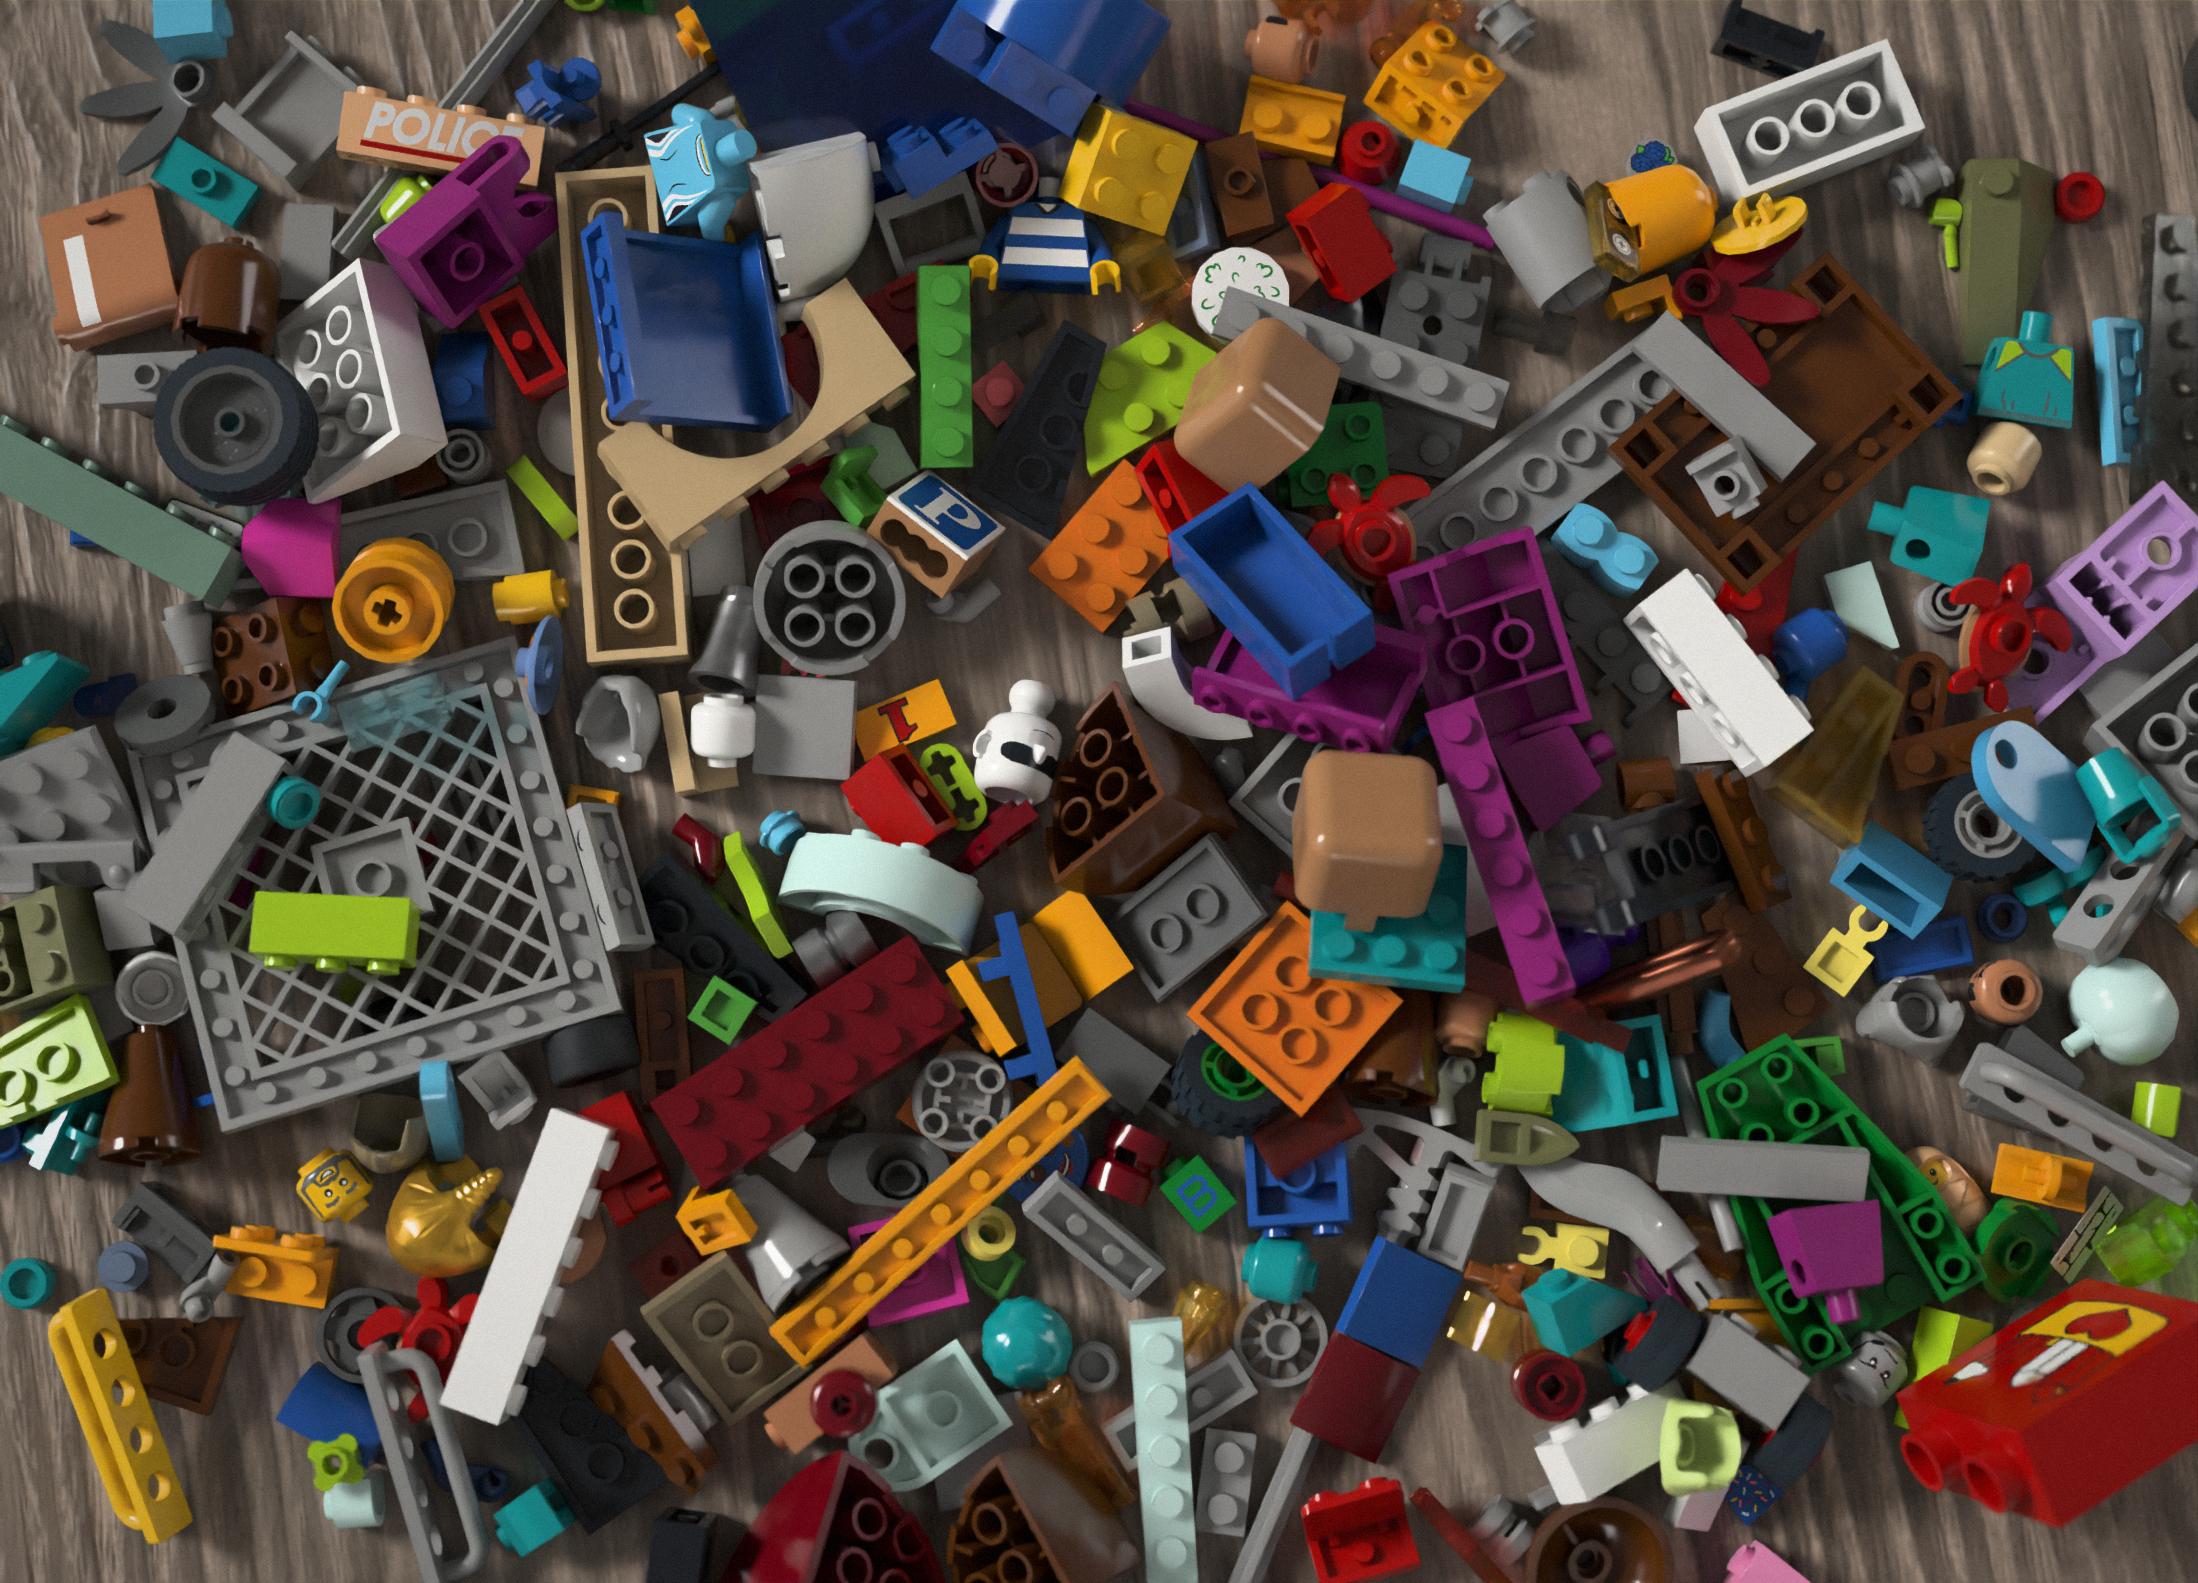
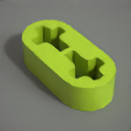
[505,455,578,541]
[919,743,988,833]

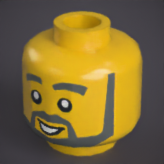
[296,1146,374,1224]

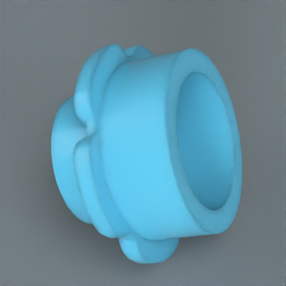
[760,810,806,856]

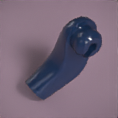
[419,1435,509,1503]

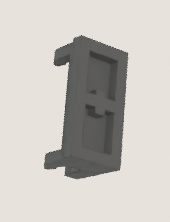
[112,1181,221,1285]

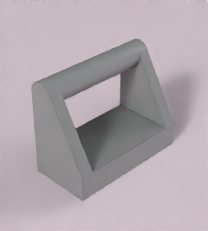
[874,171,987,279]

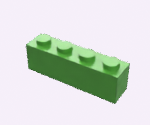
[915,266,973,469]

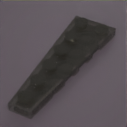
[2129,213,2198,507]

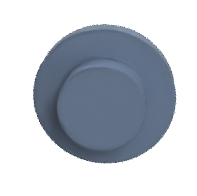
[98,1241,151,1293]

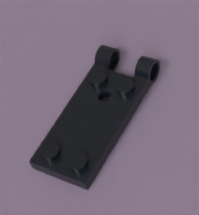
[1563,794,1739,937]

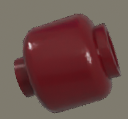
[809,1366,879,1438]

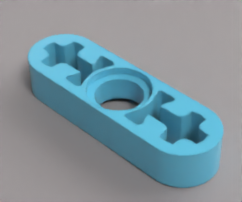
[420,1060,465,1162]

